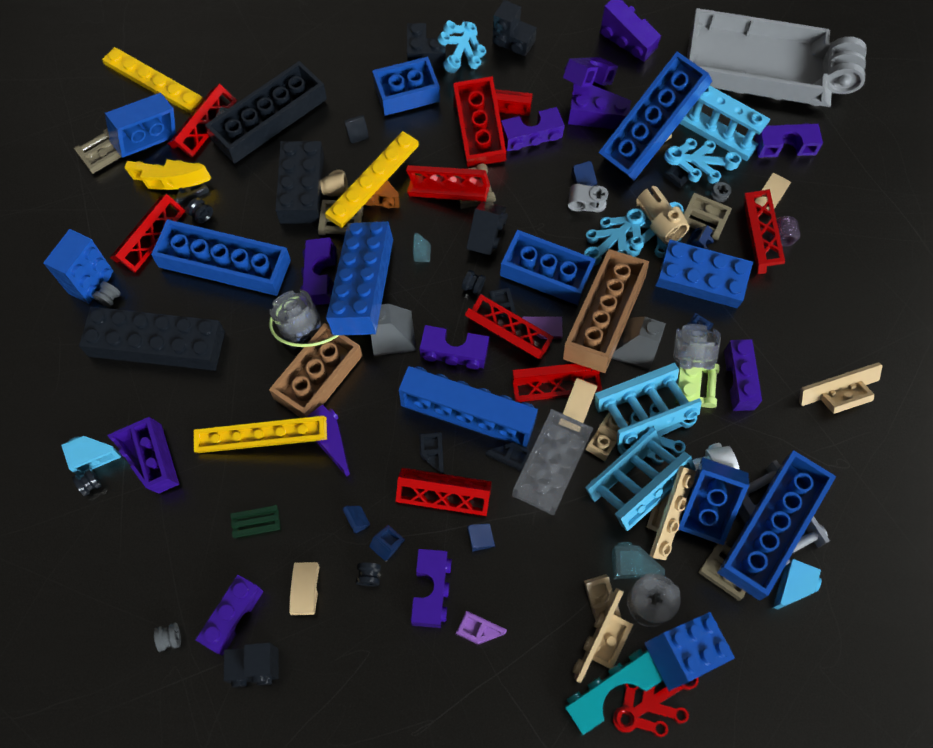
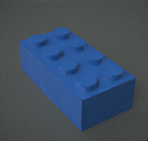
[500,230,596,305]
[655,240,753,308]

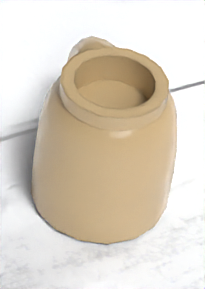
[320,169,348,197]

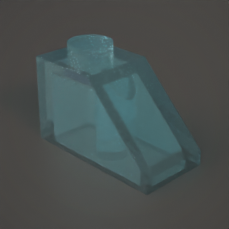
[612,542,665,579]

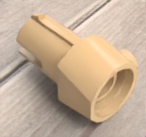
[636,186,689,244]

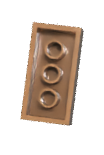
[269,323,362,418]

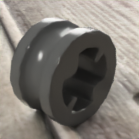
[711,182,731,202]

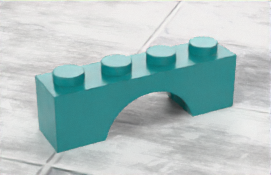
[565,649,663,735]

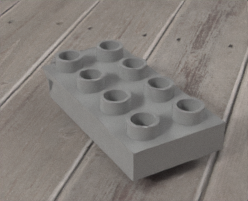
[687,8,867,107]

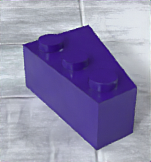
[600,0,661,62]
[568,83,631,130]
[107,417,179,494]

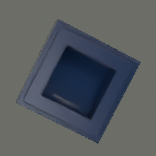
[571,161,597,186]
[343,506,370,533]
[467,523,495,552]
[369,525,405,561]

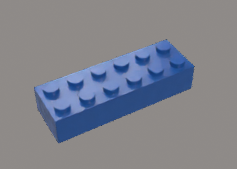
[599,52,713,180]
[151,219,291,296]
[326,221,393,335]
[399,366,538,448]
[717,450,836,601]

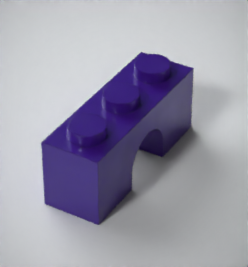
[563,57,618,87]
[501,107,565,151]
[754,123,823,158]
[300,237,337,306]
[420,325,489,369]
[724,339,762,411]
[411,549,452,628]
[196,575,264,656]

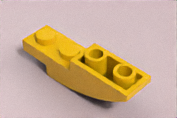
[124,160,211,190]

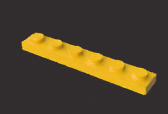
[102,47,204,114]
[325,131,419,228]
[194,416,327,453]

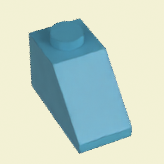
[61,436,121,475]
[773,559,822,610]

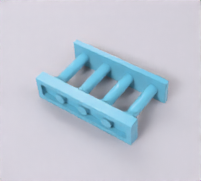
[679,85,770,161]
[595,363,702,446]
[585,428,696,531]

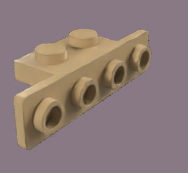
[799,362,882,414]
[646,466,696,560]
[573,588,633,683]

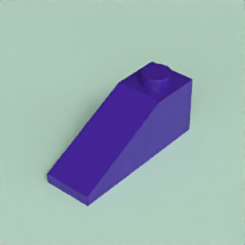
[307,404,350,477]

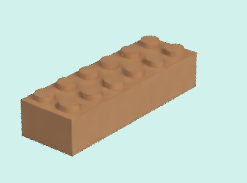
[563,249,649,373]

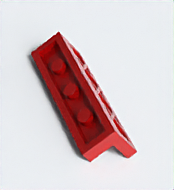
[167,83,237,157]
[454,89,533,116]
[406,165,490,202]
[744,189,785,274]
[110,194,186,273]
[465,294,554,359]
[512,363,602,402]
[395,468,492,516]

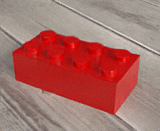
[453,76,506,168]

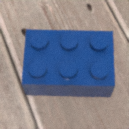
[372,57,440,116]
[105,93,176,158]
[43,229,113,304]
[678,457,749,545]
[645,612,735,691]

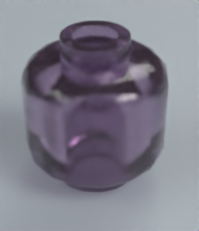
[771,216,801,247]

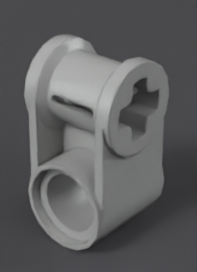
[568,184,608,213]

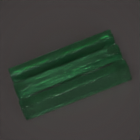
[230,505,281,538]

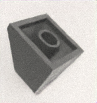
[371,304,417,356]
[612,317,666,371]

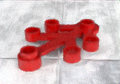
[613,678,699,737]

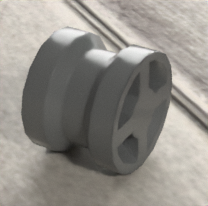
[92,281,121,308]
[154,622,181,652]

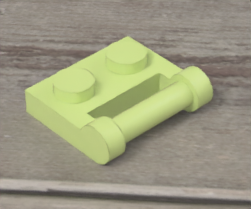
[675,360,720,408]

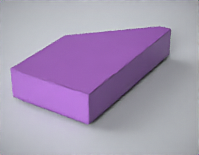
[522,317,563,339]
[456,611,507,644]

